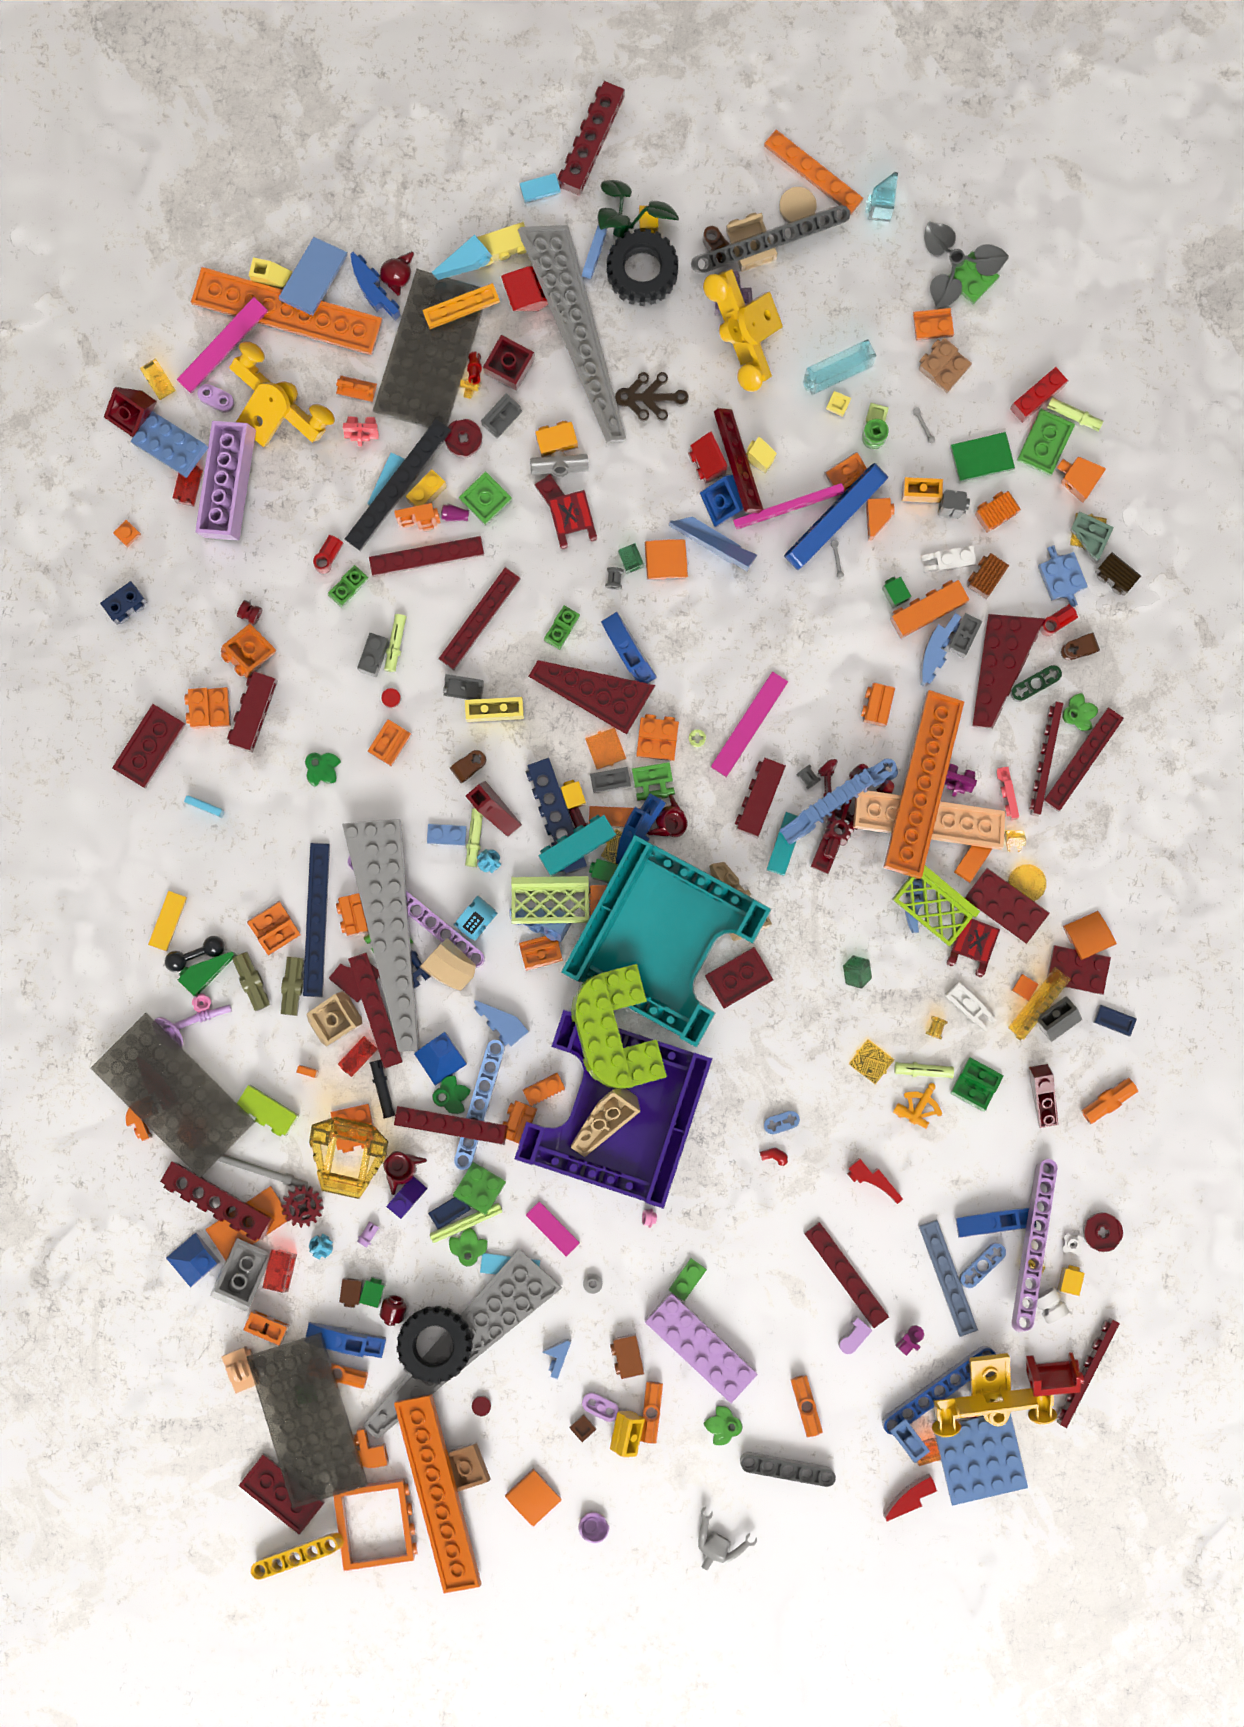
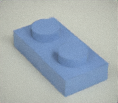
[427,824,467,846]

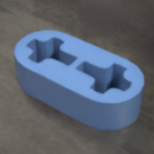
[764,1111,800,1134]

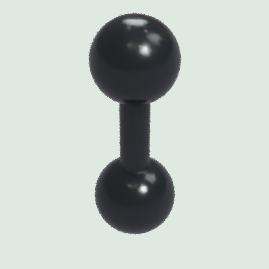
[164,936,225,972]

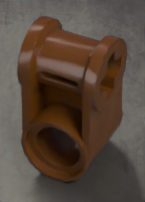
[702,226,734,263]
[1061,633,1100,661]
[449,750,486,783]

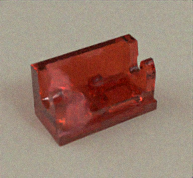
[172,465,203,507]
[262,1249,297,1293]

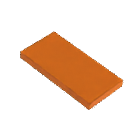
[205,1186,287,1261]

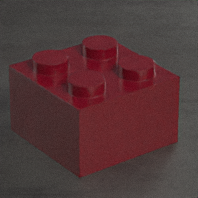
[483,335,535,391]

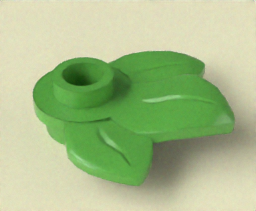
[1063,693,1098,731]
[449,1227,488,1267]
[704,1406,743,1446]

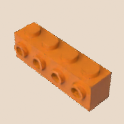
[890,580,970,639]

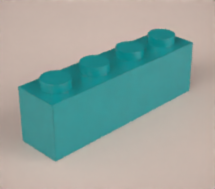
[538,815,616,876]

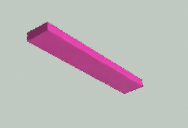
[176,297,268,394]
[733,483,844,530]
[711,671,788,778]

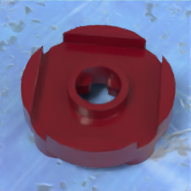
[445,419,483,458]
[1083,1212,1123,1252]

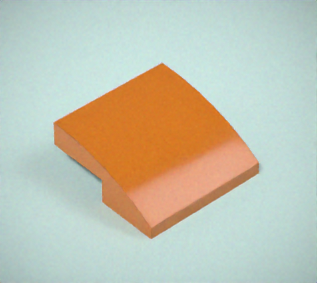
[824,452,867,496]
[645,540,688,580]
[247,901,301,955]
[1063,911,1117,960]
[505,1469,562,1527]

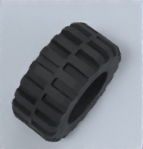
[607,228,678,306]
[396,1306,473,1384]

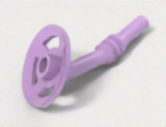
[153,1004,232,1050]

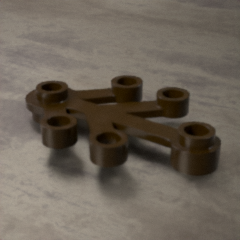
[615,372,689,422]

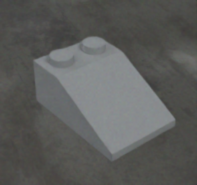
[210,1238,272,1311]

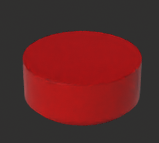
[381,688,401,708]

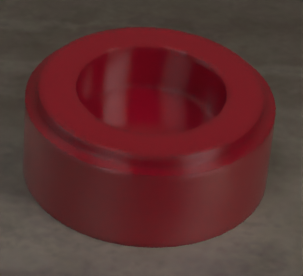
[472,1396,491,1416]

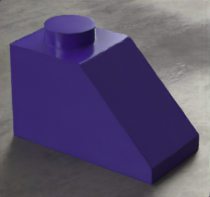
[386,1177,428,1219]

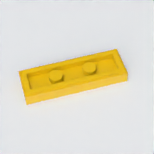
[148,891,187,951]

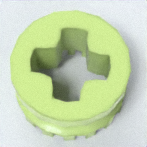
[689,729,706,747]

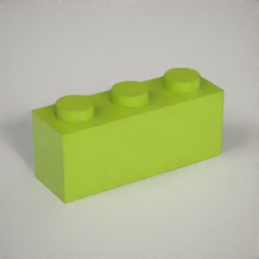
[236,1085,300,1137]

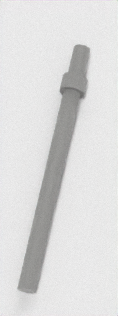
[196,1146,308,1188]

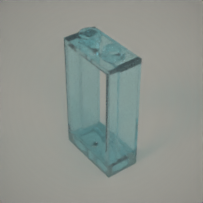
[803,339,876,395]

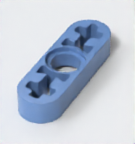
[582,225,608,279]
[959,1243,1006,1288]

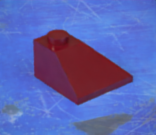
[104,387,157,437]

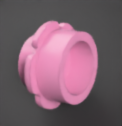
[192,994,211,1012]
[642,1208,657,1228]

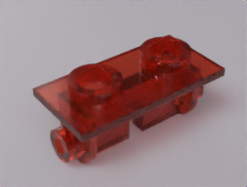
[338,1036,378,1077]

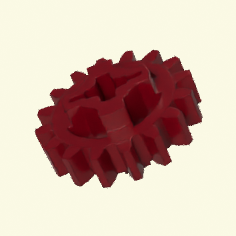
[281,1184,324,1228]

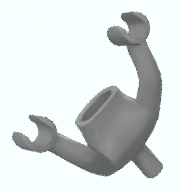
[698,1507,757,1571]

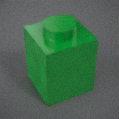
[882,576,912,608]
[589,859,618,883]
[359,1277,386,1308]

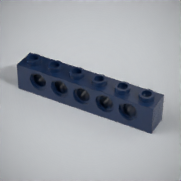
[525,758,587,875]

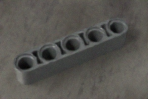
[740,1452,836,1487]

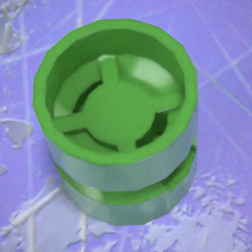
[862,419,889,449]

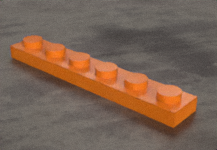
[764,130,864,215]

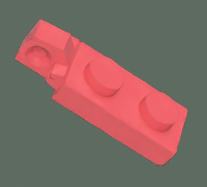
[997,767,1019,820]

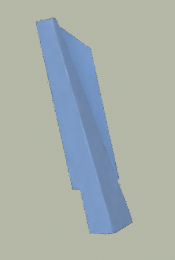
[669,517,757,571]

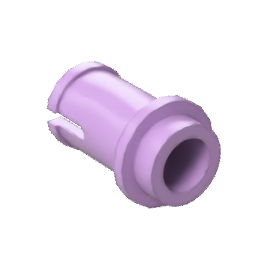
[357,1221,379,1248]

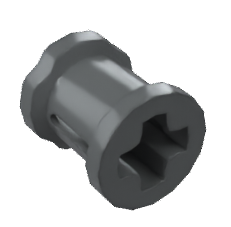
[605,567,624,590]
[796,764,821,790]

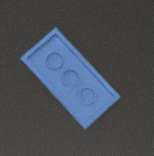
[279,237,348,316]

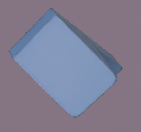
[542,1339,571,1379]
[890,1419,930,1463]

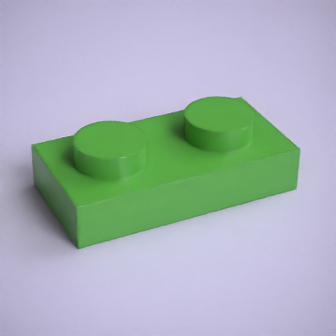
[668,1258,707,1301]

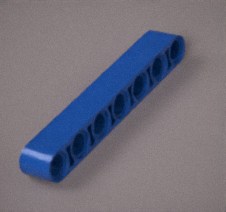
[784,463,888,570]
[882,1346,996,1435]

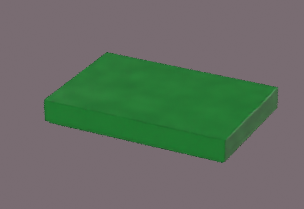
[950,432,1015,482]

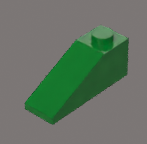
[177,951,237,997]

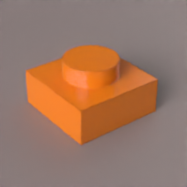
[113,520,141,547]

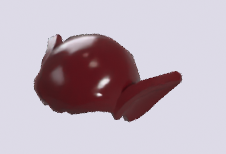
[380,251,414,296]
[647,794,688,838]
[383,1151,427,1195]

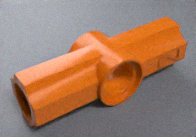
[1081,1078,1138,1124]
[307,1357,368,1389]
[790,1375,823,1437]
[640,1381,663,1444]

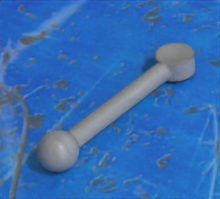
[913,408,935,443]
[831,540,844,579]

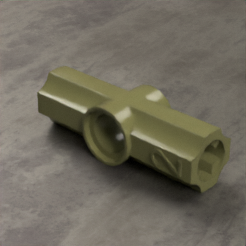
[232,952,271,1011]
[281,957,304,1016]

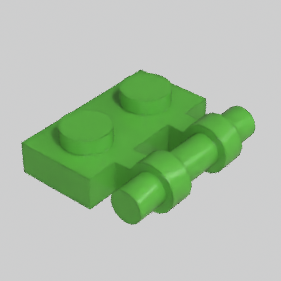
[632,762,675,801]

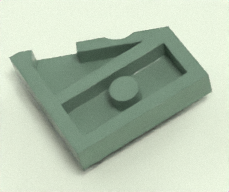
[1070,511,1114,561]

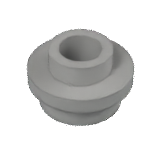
[583,1274,603,1294]

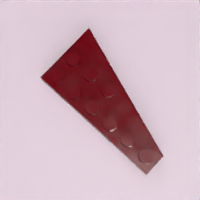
[972,614,1046,729]
[528,660,656,735]

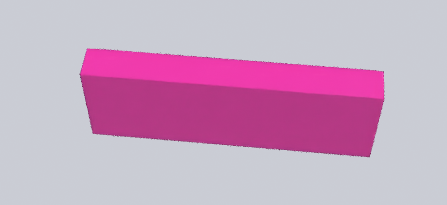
[526,1201,580,1257]

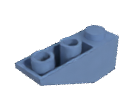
[509,908,572,942]
[474,1000,529,1047]

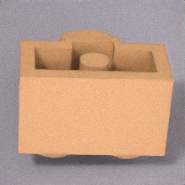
[222,1346,261,1394]

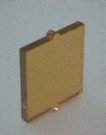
[585,728,626,770]

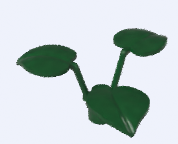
[597,180,679,238]

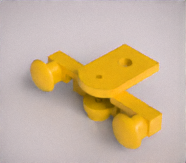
[703,269,783,392]
[229,341,335,447]
[932,1353,1057,1437]

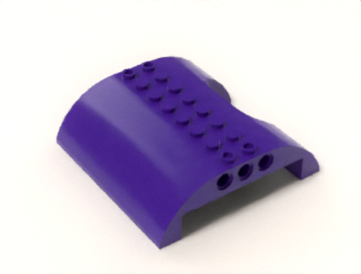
[514,1010,712,1209]

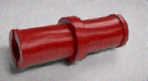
[467,351,482,385]

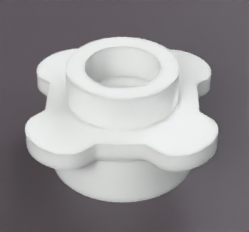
[1062,1234,1083,1255]

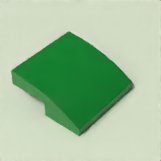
[950,1057,1004,1112]

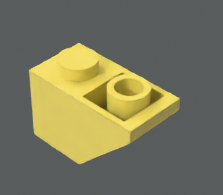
[249,257,293,289]
[746,437,777,473]

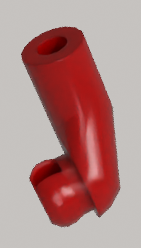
[759,1148,788,1166]

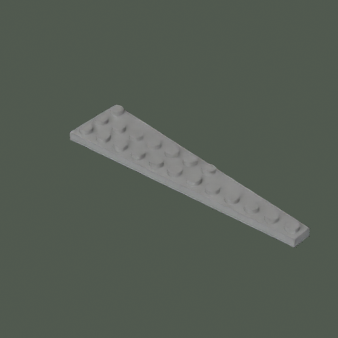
[518,225,626,443]

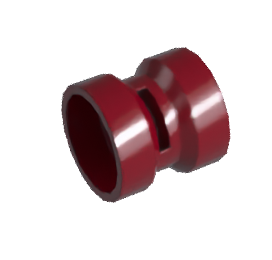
[237,600,263,625]

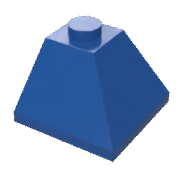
[700,475,743,527]
[414,1032,467,1086]
[166,1232,221,1288]

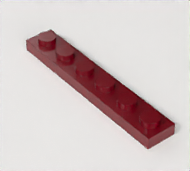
[714,408,764,513]
[369,536,484,577]
[438,567,521,670]
[1029,701,1063,817]
[1044,707,1124,812]
[348,952,403,1069]
[394,1106,508,1145]
[804,1222,889,1328]
[1057,1318,1120,1428]

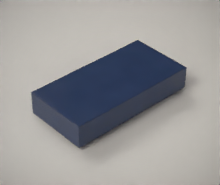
[1093,1005,1137,1037]
[428,1197,471,1229]

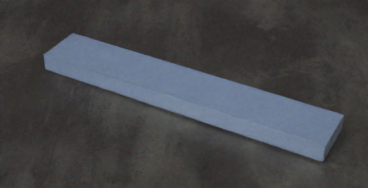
[918,1219,978,1337]

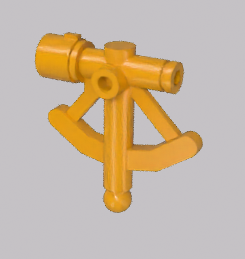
[893,1083,942,1129]

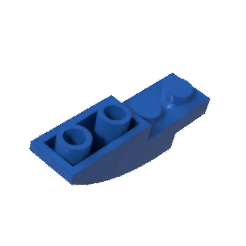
[350,252,401,321]
[601,612,657,683]
[616,794,666,865]
[955,1208,1037,1238]
[305,1322,386,1358]

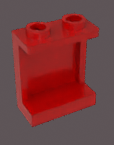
[1026,1352,1084,1397]

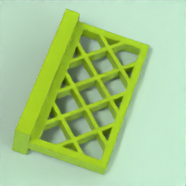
[892,865,980,947]

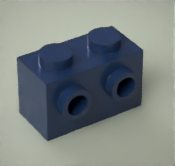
[100,581,148,624]

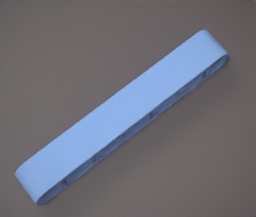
[454,1040,505,1170]

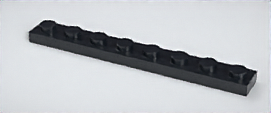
[345,419,452,551]

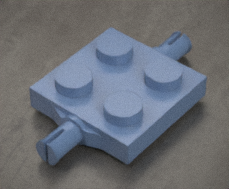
[1038,545,1088,607]

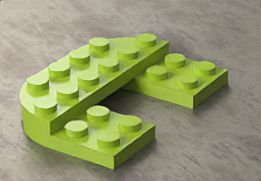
[571,964,667,1089]

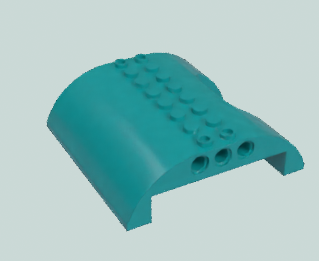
[561,835,772,1048]

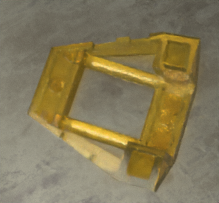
[309,1117,389,1199]

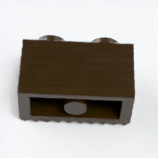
[1095,552,1141,596]

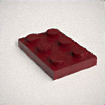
[1046,945,1111,995]
[705,947,774,1009]

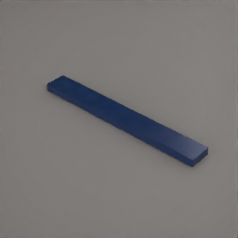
[303,843,330,997]

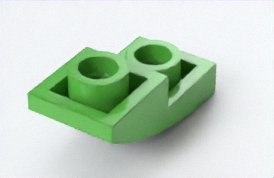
[328,565,369,608]
[544,605,580,650]

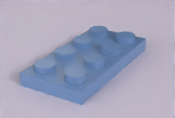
[130,411,209,478]

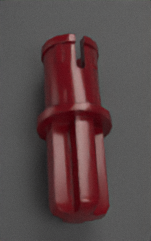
[569,807,588,829]

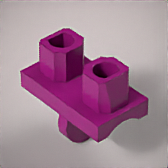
[945,763,977,797]
[895,1325,924,1356]

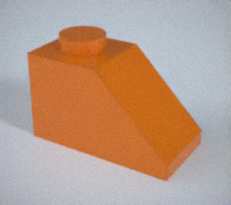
[866,498,894,541]

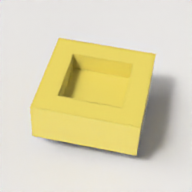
[826,391,851,417]

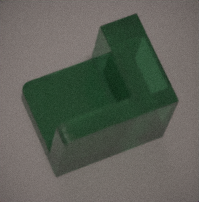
[618,543,644,575]
[843,955,872,989]

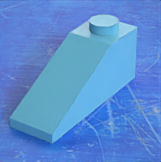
[432,235,493,280]

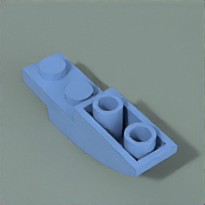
[920,613,961,687]

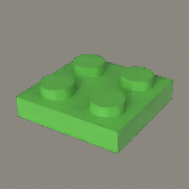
[949,251,1000,305]
[459,471,512,526]
[453,1162,506,1216]

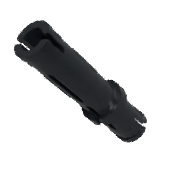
[369,1059,395,1119]

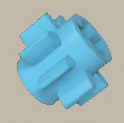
[477,849,501,873]
[309,1234,333,1260]

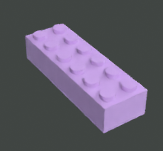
[195,421,256,541]
[645,1292,758,1403]

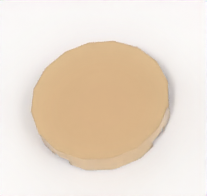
[779,187,817,225]

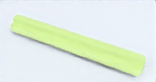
[430,1203,502,1243]

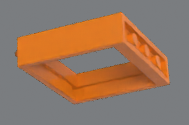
[333,1478,418,1571]

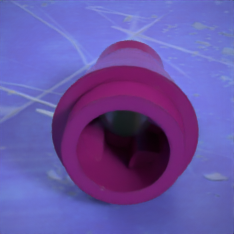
[441,503,469,522]

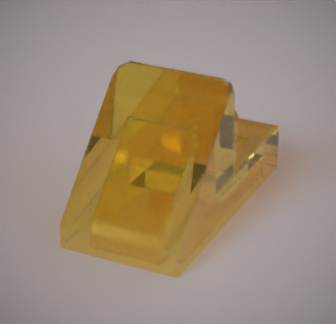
[140,358,176,400]

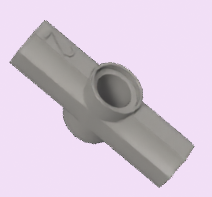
[530,451,589,477]

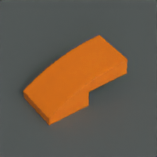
[954,845,992,883]

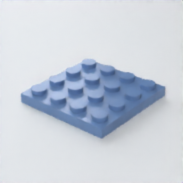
[935,1413,1028,1506]

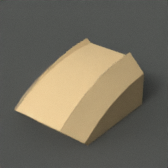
[420,938,476,991]
[306,991,362,1047]

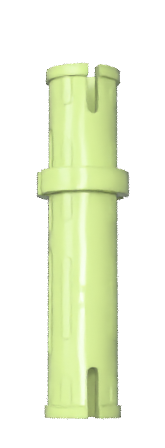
[1047,397,1104,432]
[384,614,407,672]
[465,808,483,867]
[894,1062,954,1078]

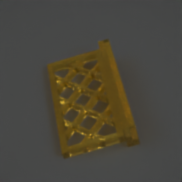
[1008,967,1071,1041]

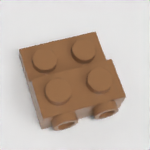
[918,337,972,393]
[447,1443,491,1492]

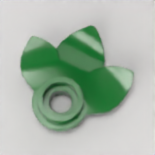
[305,753,341,787]
[432,1076,471,1114]

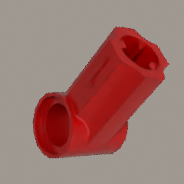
[313,535,344,574]
[1040,604,1078,636]

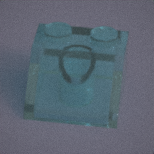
[865,172,898,222]

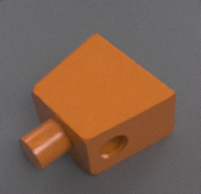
[1057,457,1106,502]

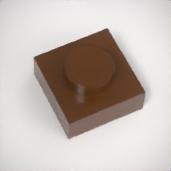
[569,1414,597,1442]

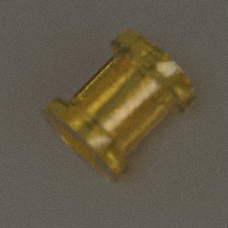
[925,1016,948,1040]

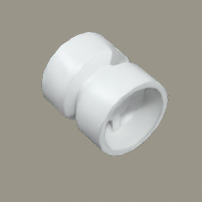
[1037,1287,1070,1324]

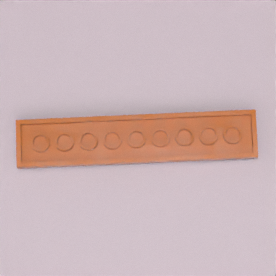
[191,267,383,355]
[883,690,964,879]
[394,1394,482,1593]

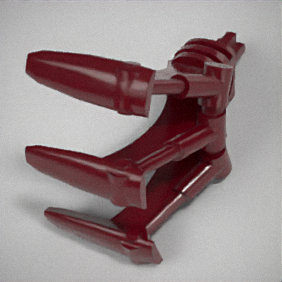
[818,759,895,859]

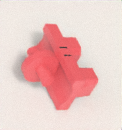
[343,416,379,446]

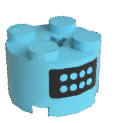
[454,896,498,941]

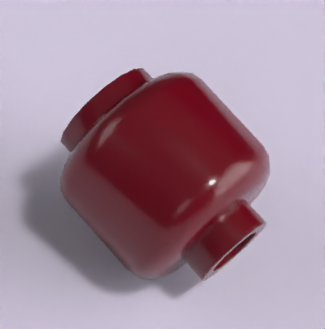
[379,1295,407,1326]

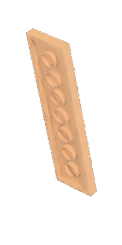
[853,790,1005,850]

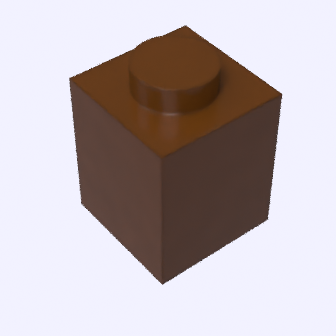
[339,1278,364,1308]

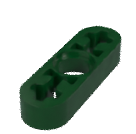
[1010,665,1062,702]

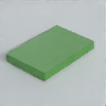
[1017,409,1075,476]

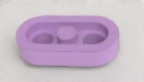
[198,384,234,413]
[582,1392,619,1422]

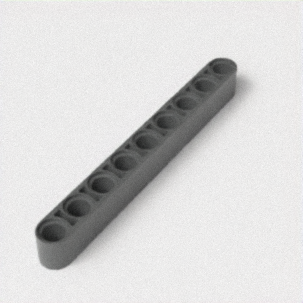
[691,205,850,273]

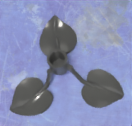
[924,222,1009,307]

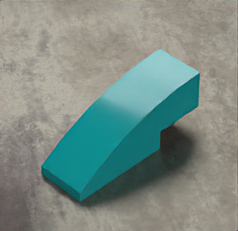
[766,812,798,876]

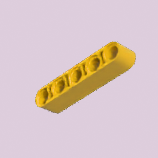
[250,1532,344,1580]

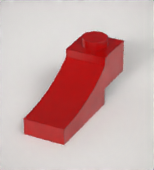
[847,1158,903,1204]

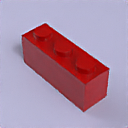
[1010,367,1068,423]

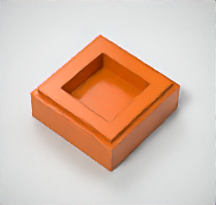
[1011,974,1039,1001]
[296,1065,319,1078]

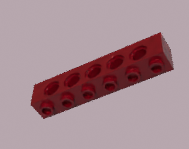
[558,81,625,196]
[160,1161,275,1241]

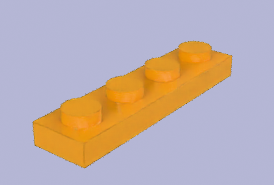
[422,283,500,329]

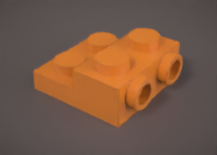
[394,503,441,531]
[220,624,276,678]
[185,687,231,729]
[636,714,679,761]
[330,1104,377,1153]

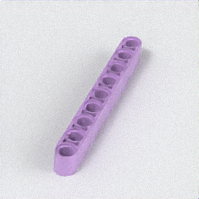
[348,856,485,968]
[1012,1159,1057,1332]

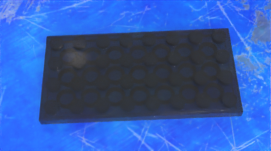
[373,269,484,428]
[91,1013,256,1178]
[246,1332,368,1508]

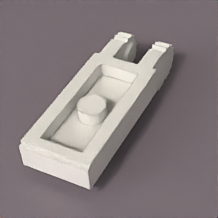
[921,545,977,572]
[945,982,997,1032]

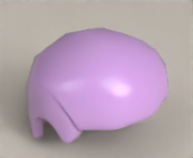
[578,1512,609,1544]

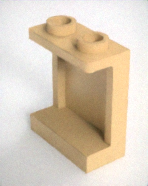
[726,213,777,272]

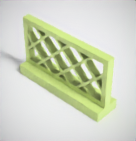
[511,876,589,924]

